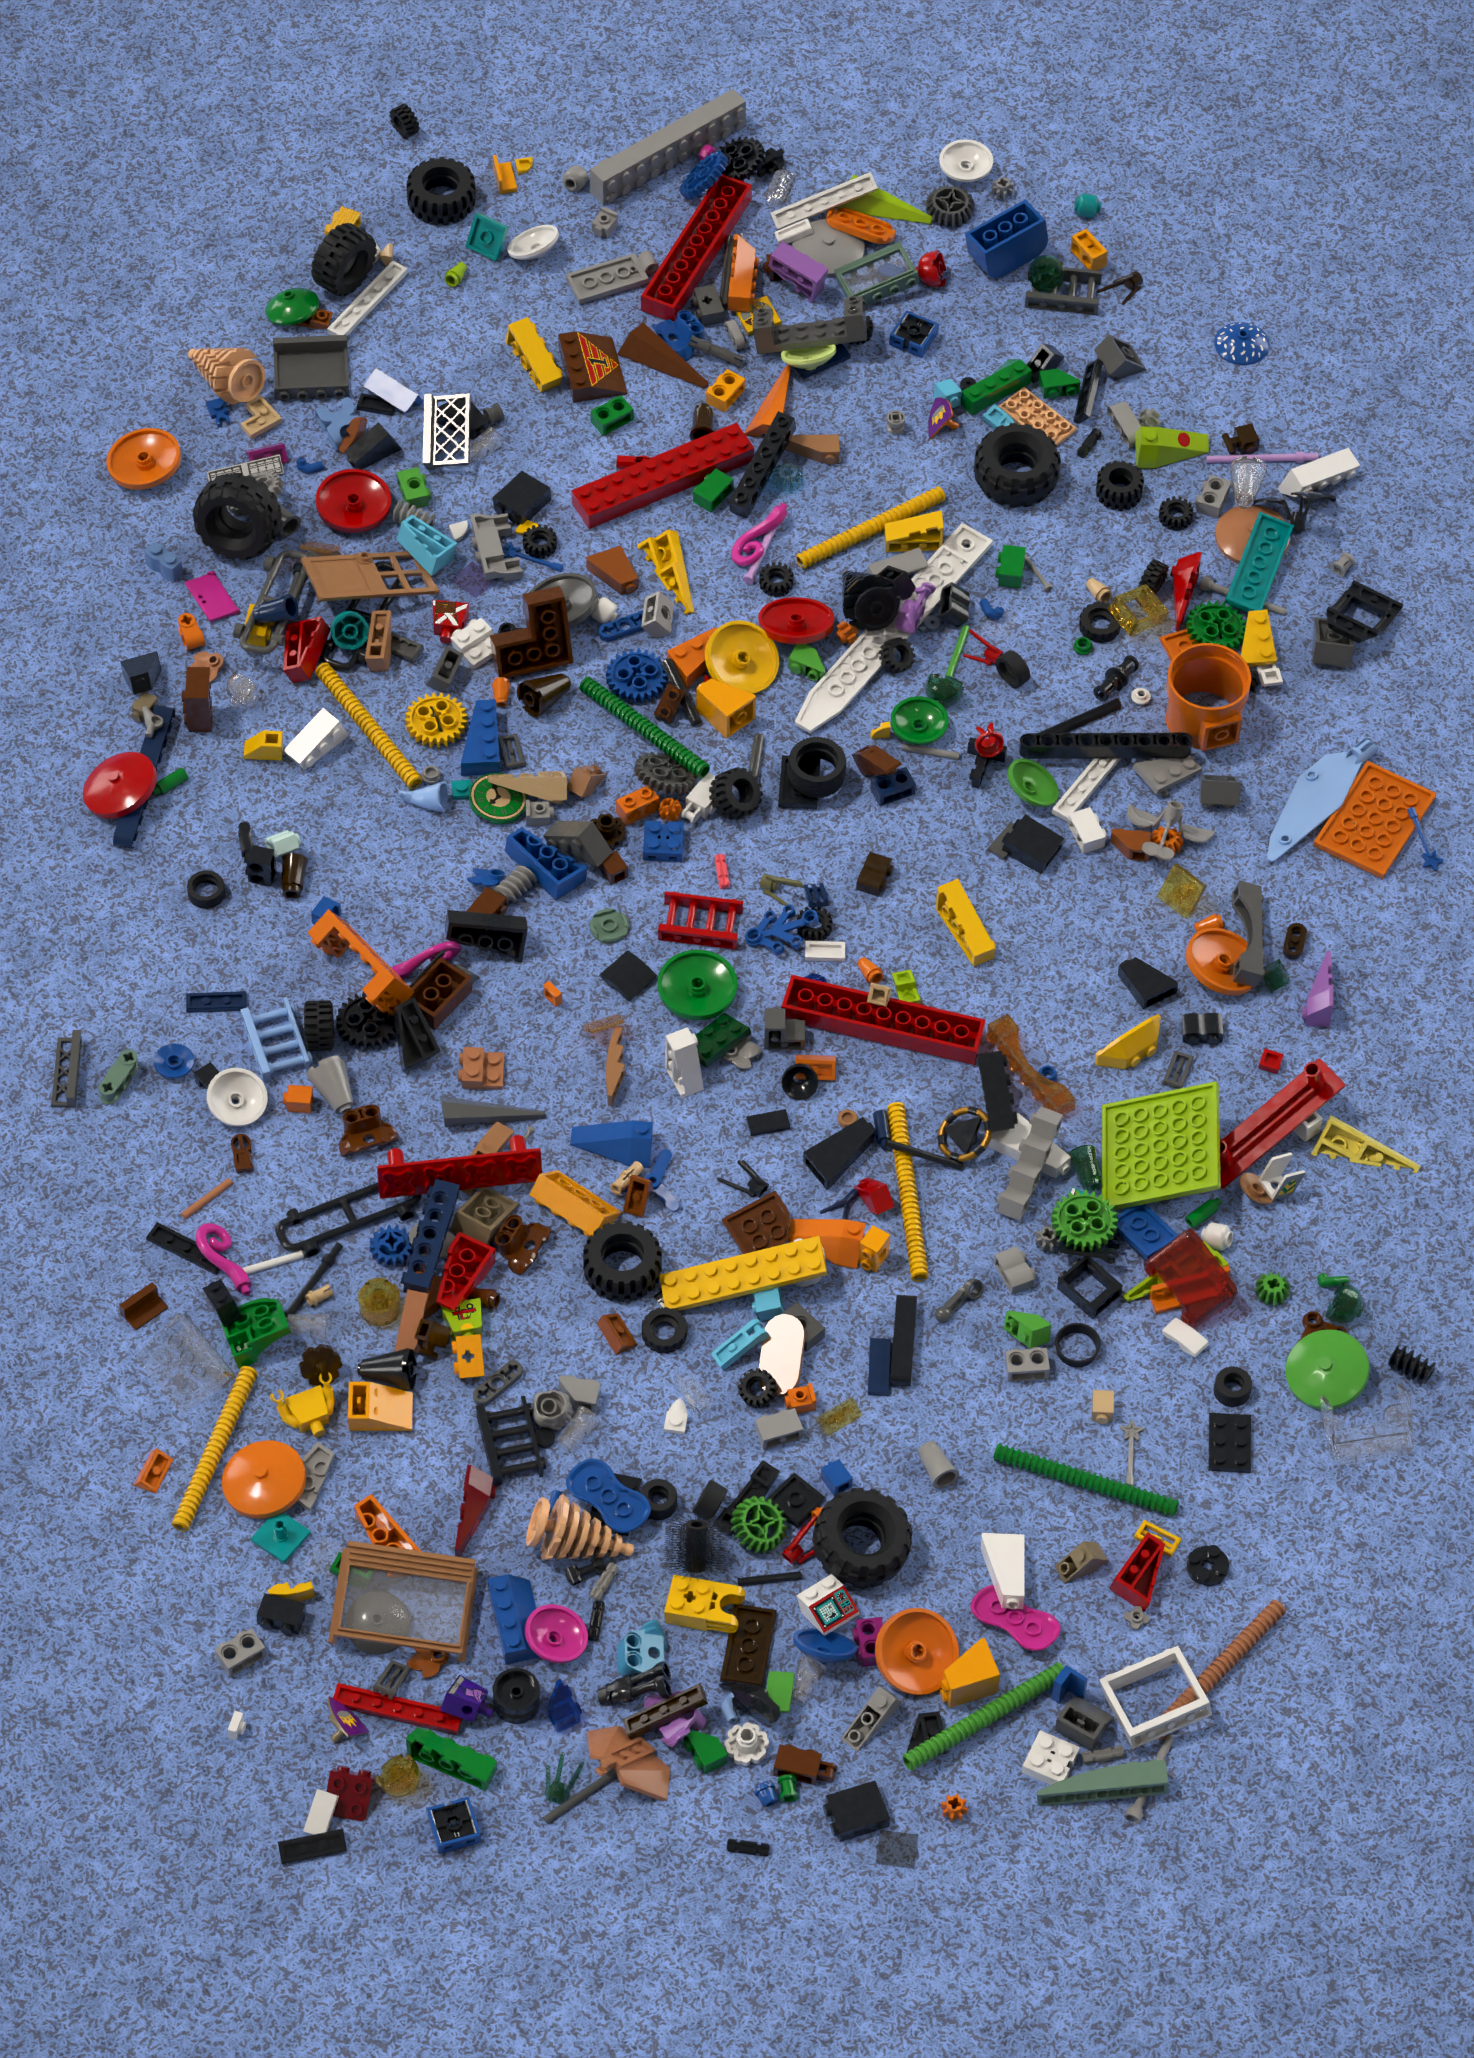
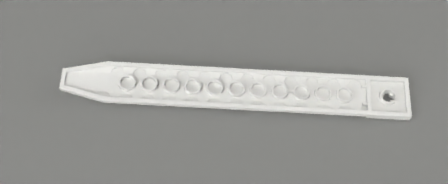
[795,523,993,733]

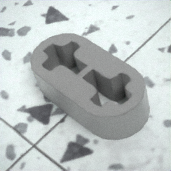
[724,319,746,351]

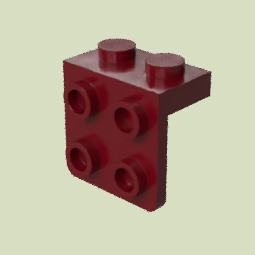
[326,1765,377,1821]

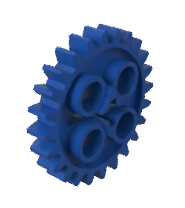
[679,151,729,200]
[606,648,668,703]

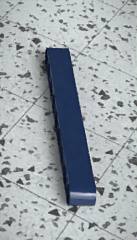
[113,705,176,849]

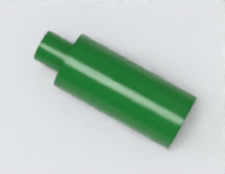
[152,767,189,796]
[1185,1198,1222,1229]

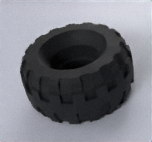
[974,423,1061,508]
[193,473,282,561]
[812,1487,913,1588]

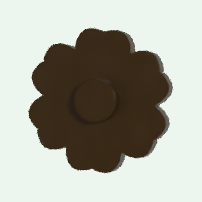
[590,814,626,850]
[299,1344,342,1386]

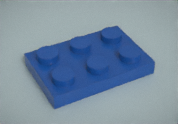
[1116,1204,1180,1261]

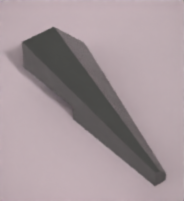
[440,1096,546,1127]

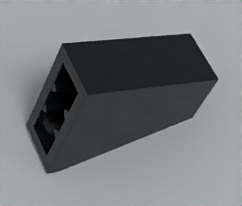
[438,400,489,441]
[345,422,402,470]
[120,651,162,695]
[1118,957,1178,1010]

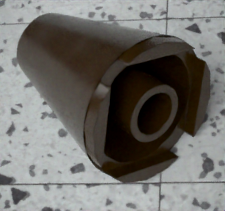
[517,673,571,717]

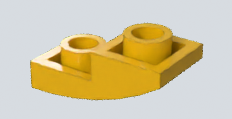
[268,1581,315,1602]

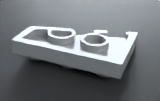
[1132,755,1202,794]
[296,1442,335,1512]

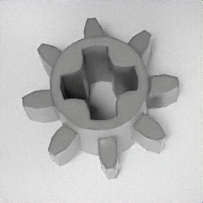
[991,177,1014,200]
[1138,408,1161,427]
[1035,1226,1060,1252]

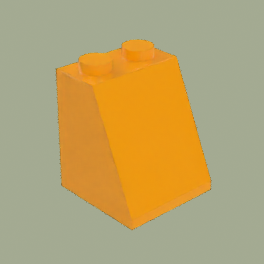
[696,679,756,739]
[940,1638,1000,1708]

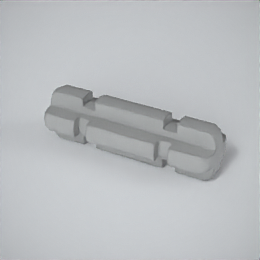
[590,1563,619,1601]
[1081,1745,1124,1765]

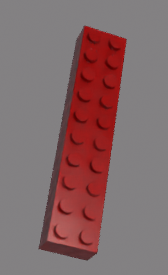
[641,174,752,321]
[571,422,754,529]
[781,975,986,1065]

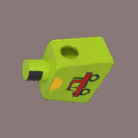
[441,1298,482,1341]

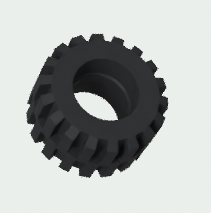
[1096,460,1144,511]
[709,767,763,820]
[304,1000,334,1051]

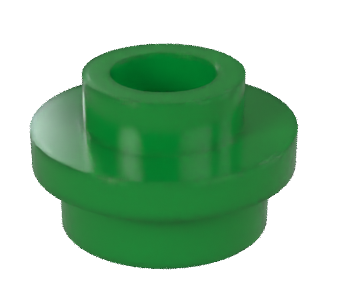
[1073,637,1093,655]

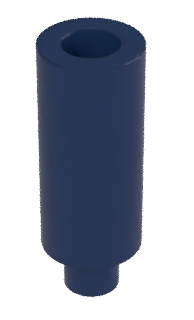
[873,1110,891,1150]

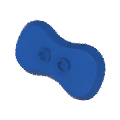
[566,1459,651,1533]

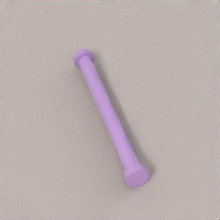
[743,528,777,584]

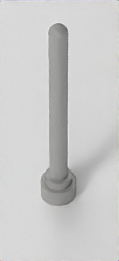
[1199,576,1287,616]
[1124,1734,1174,1825]

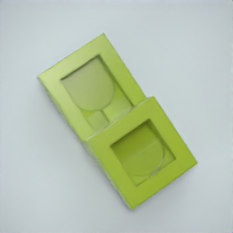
[892,969,921,1004]

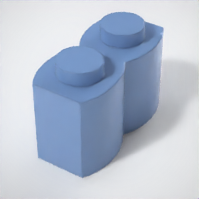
[144,542,183,582]

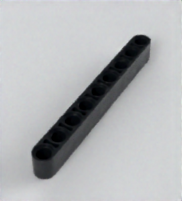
[1019,732,1193,759]

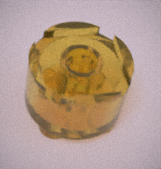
[358,1278,401,1326]

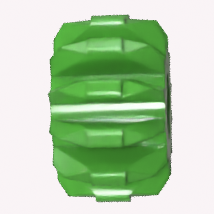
[1255,1271,1290,1307]

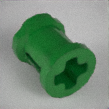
[777,1774,799,1802]

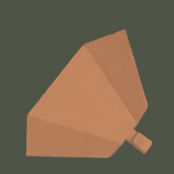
[586,1726,670,1801]

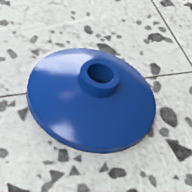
[154,1043,194,1079]

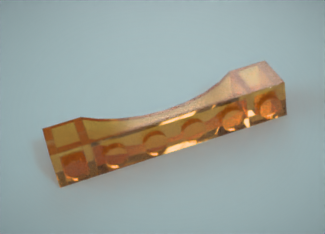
[986,1014,1076,1115]

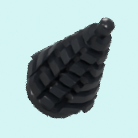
[842,571,900,632]

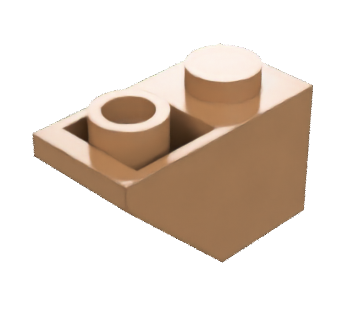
[567,764,607,797]

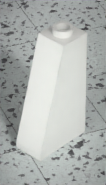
[989,1113,1071,1178]
[981,1533,1024,1609]

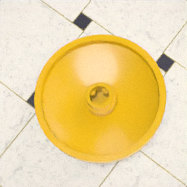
[705,620,779,694]

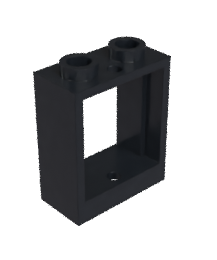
[1057,1256,1123,1319]

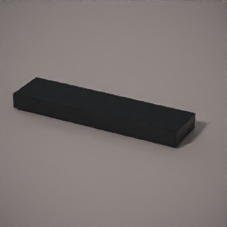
[1073,358,1103,424]
[146,1222,227,1275]

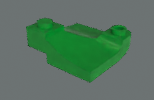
[221,1298,291,1369]

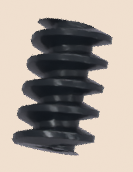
[1388,1345,1436,1384]

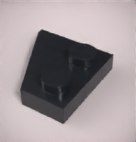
[906,1711,948,1755]

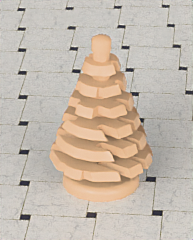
[188,348,266,404]
[526,1494,634,1560]

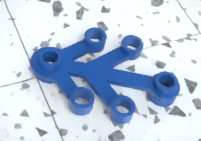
[745,904,819,955]

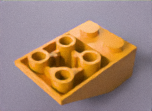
[348,1382,413,1431]

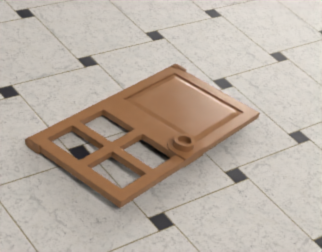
[301,551,439,602]

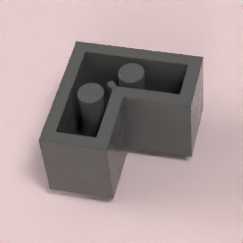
[764,1007,805,1050]

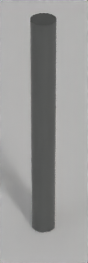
[543,1769,618,1824]

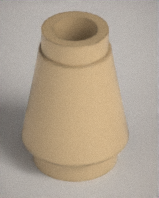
[1086,578,1112,603]

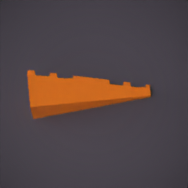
[744,365,791,437]

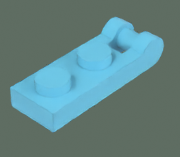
[711,1319,769,1370]

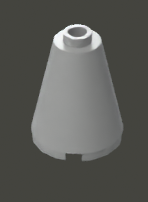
[306,1056,354,1114]

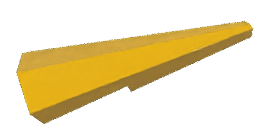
[637,529,694,615]

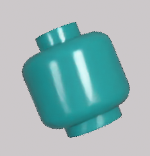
[1074,193,1101,218]

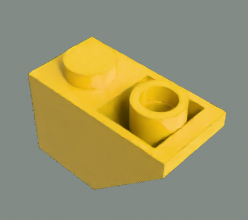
[243,730,284,761]

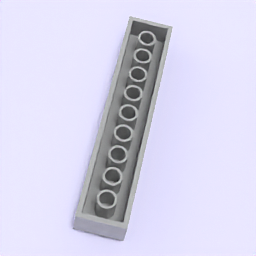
[590,89,746,205]

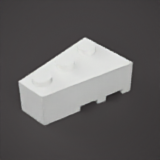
[284,708,349,770]
[665,1027,704,1098]

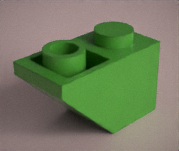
[788,644,825,681]
[1004,1311,1052,1349]

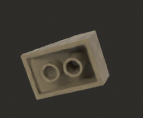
[450,1187,519,1245]

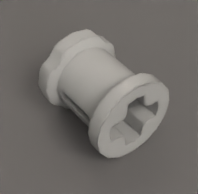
[1331,552,1355,577]

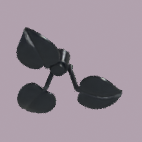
[1251,492,1336,531]

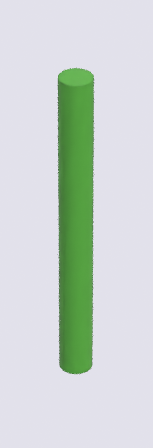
[942,625,970,687]

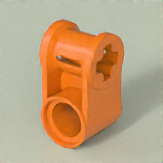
[178,613,205,651]

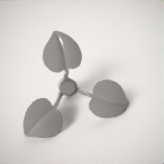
[1127,801,1215,861]

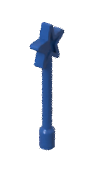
[502,542,563,572]
[1407,807,1444,871]

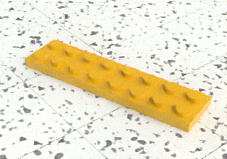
[659,1236,828,1312]

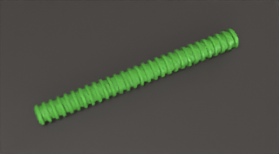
[902,1662,1064,1771]

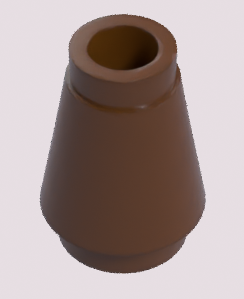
[468,1288,500,1309]

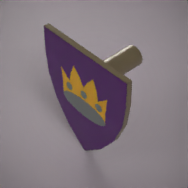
[328,1696,369,1743]

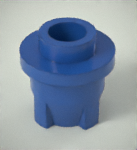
[754,1781,779,1807]

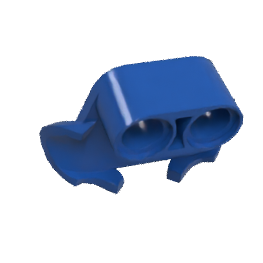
[652,310,704,361]

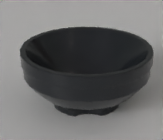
[781,1063,818,1100]

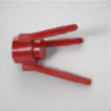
[963,629,1004,666]
[781,1516,818,1565]

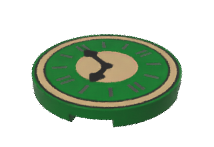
[468,773,527,825]

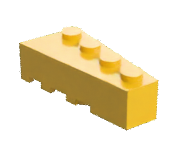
[935,879,996,967]

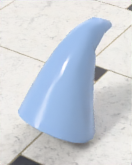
[398,781,448,813]

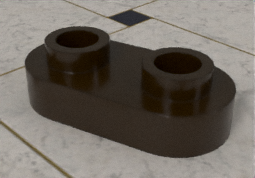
[1283,923,1307,959]

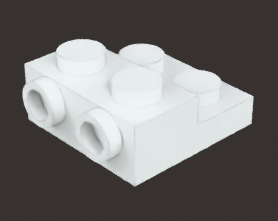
[450,618,494,670]

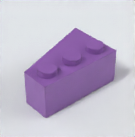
[768,241,828,303]

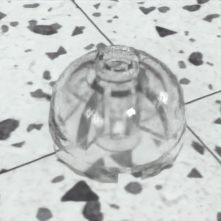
[226,671,265,708]

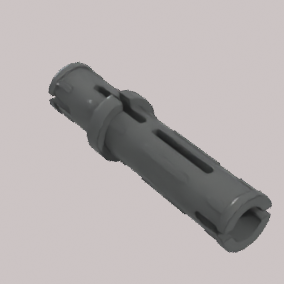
[688,335,744,367]

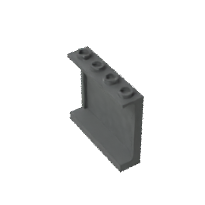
[273,335,349,401]

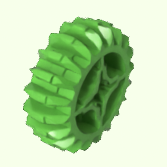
[730,1496,788,1553]

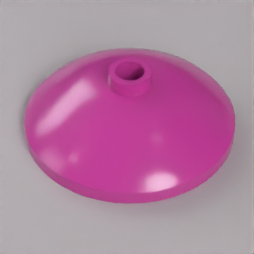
[525,1604,588,1663]

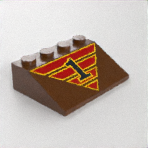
[558,331,627,403]

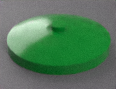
[658,950,738,1020]

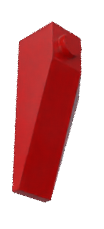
[1170,552,1202,631]
[436,1232,496,1312]

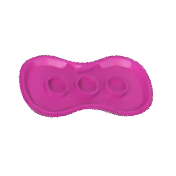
[970,1585,1061,1652]

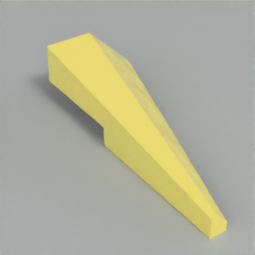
[1311,1115,1420,1173]

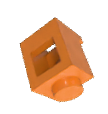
[784,1383,817,1414]

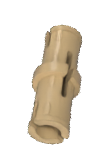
[610,1161,644,1195]

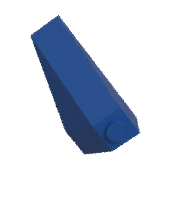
[570,1120,653,1168]

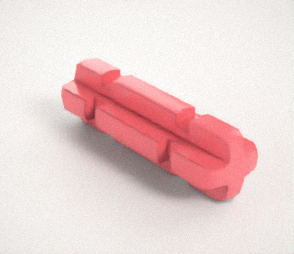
[715,854,730,889]

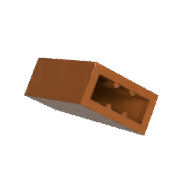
[586,545,638,595]

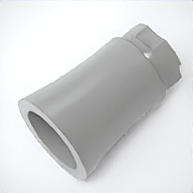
[918,1441,959,1489]

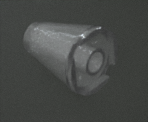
[1230,456,1267,509]

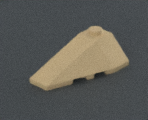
[487,771,567,804]

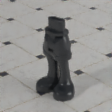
[598,1661,672,1705]

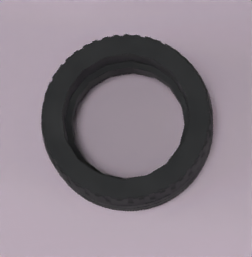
[787,737,846,798]

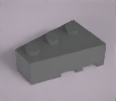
[543,821,613,867]

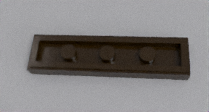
[623,1683,708,1740]

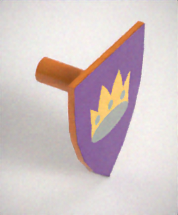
[928,397,959,439]

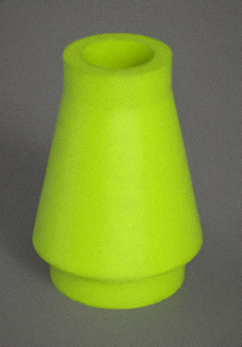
[444,262,467,287]

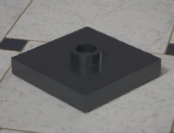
[766,1472,826,1528]

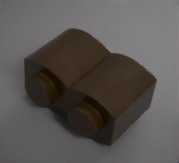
[856,852,894,897]

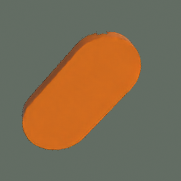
[826,207,896,244]

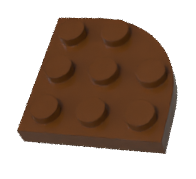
[722,1191,791,1254]

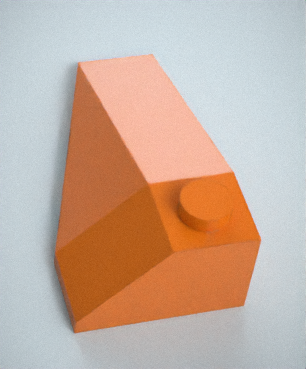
[788,1219,866,1269]

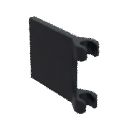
[1060,1234,1120,1264]

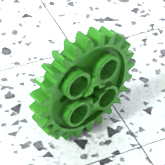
[1051,1190,1118,1251]

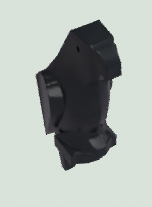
[719,1683,780,1724]

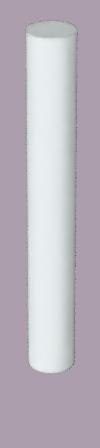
[242,1250,304,1275]

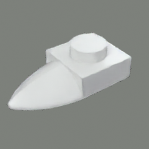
[664,1397,688,1435]

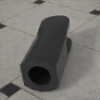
[238,822,253,857]

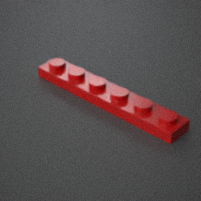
[333,1683,462,1735]

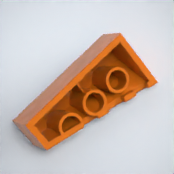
[728,234,759,312]
[354,1494,421,1579]

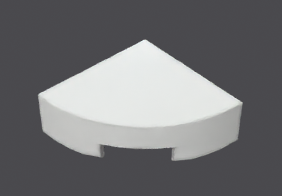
[449,520,468,542]

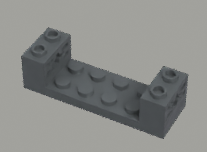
[753,296,867,354]

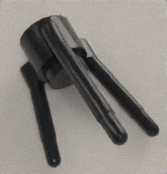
[717,1160,769,1198]

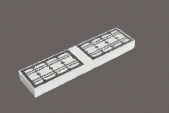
[207,455,284,481]

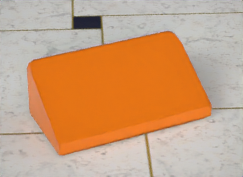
[133,1448,174,1494]

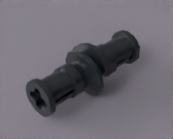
[1093,655,1139,701]

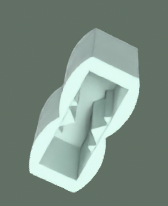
[264,830,301,858]

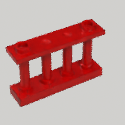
[658,891,743,950]

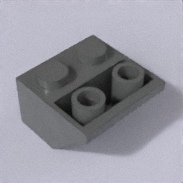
[1055,1696,1114,1752]

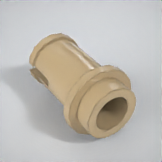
[305,1284,333,1306]

